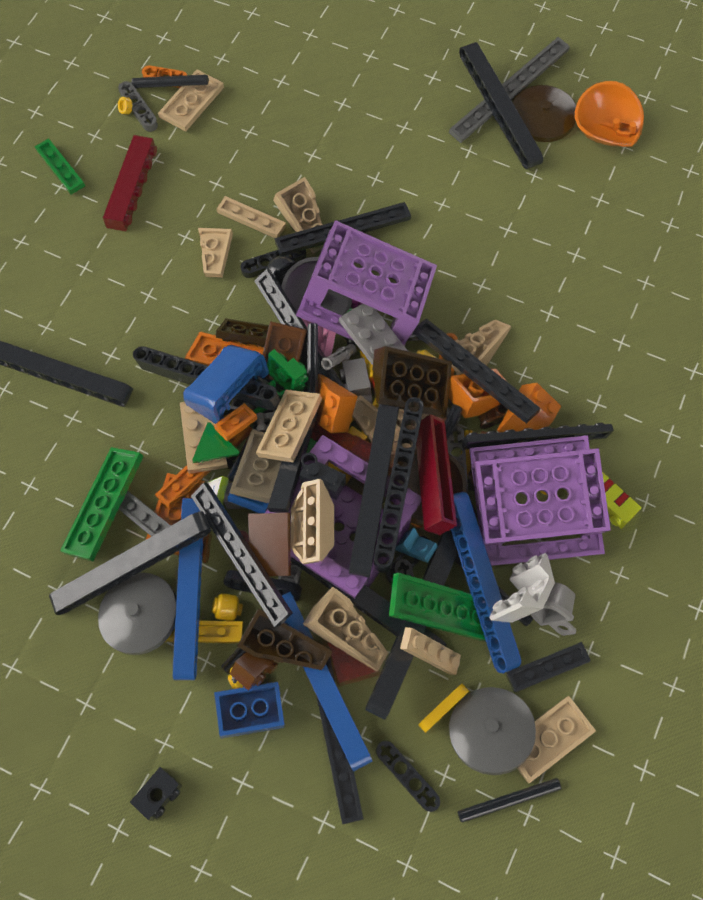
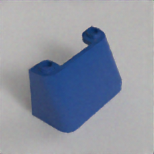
[183,345,269,424]

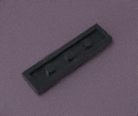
[506,642,591,693]

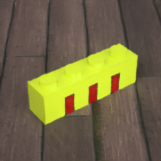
[602,472,642,529]

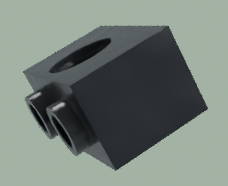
[130,767,183,821]

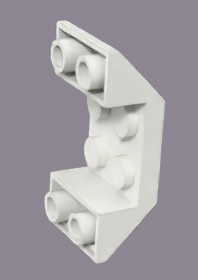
[489,553,555,623]

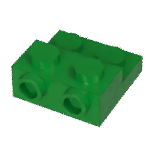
[267,349,309,392]

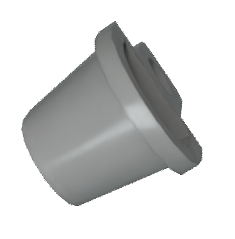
[531,582,577,636]

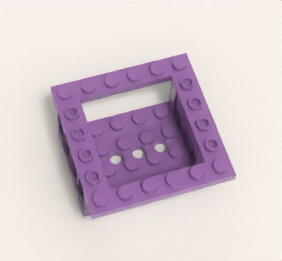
[296,220,437,346]
[265,435,422,599]
[469,435,611,566]

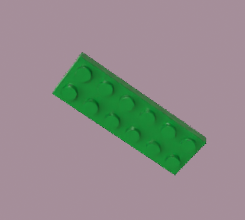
[60,447,144,562]
[389,573,486,642]

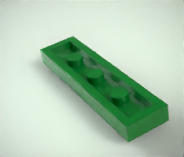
[34,138,85,195]

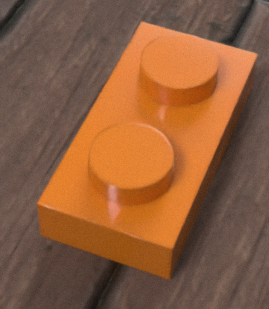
[214,403,257,441]

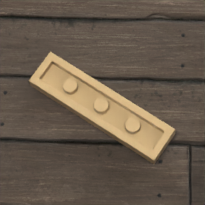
[217,196,286,238]
[400,627,461,675]

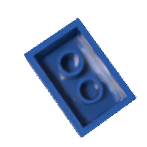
[214,682,285,739]

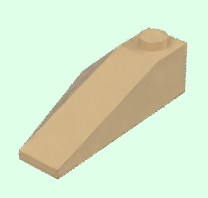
[273,177,324,254]
[452,320,511,375]
[303,587,388,671]

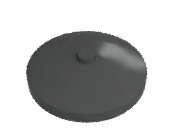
[281,257,352,316]
[98,573,177,655]
[449,687,536,775]

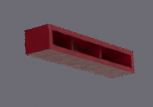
[103,135,157,232]
[414,414,457,535]

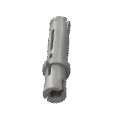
[321,344,357,370]

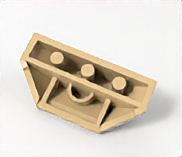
[290,479,334,564]

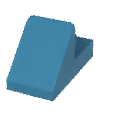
[395,528,438,563]

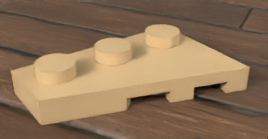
[198,228,233,278]

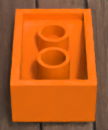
[448,368,506,418]
[316,374,358,433]
[497,383,561,432]

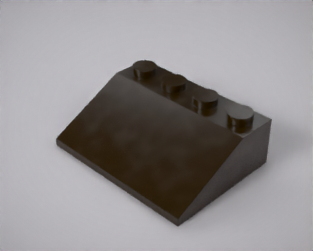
[372,346,452,418]

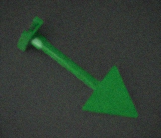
[192,380,285,463]

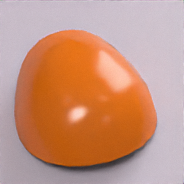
[575,81,644,147]

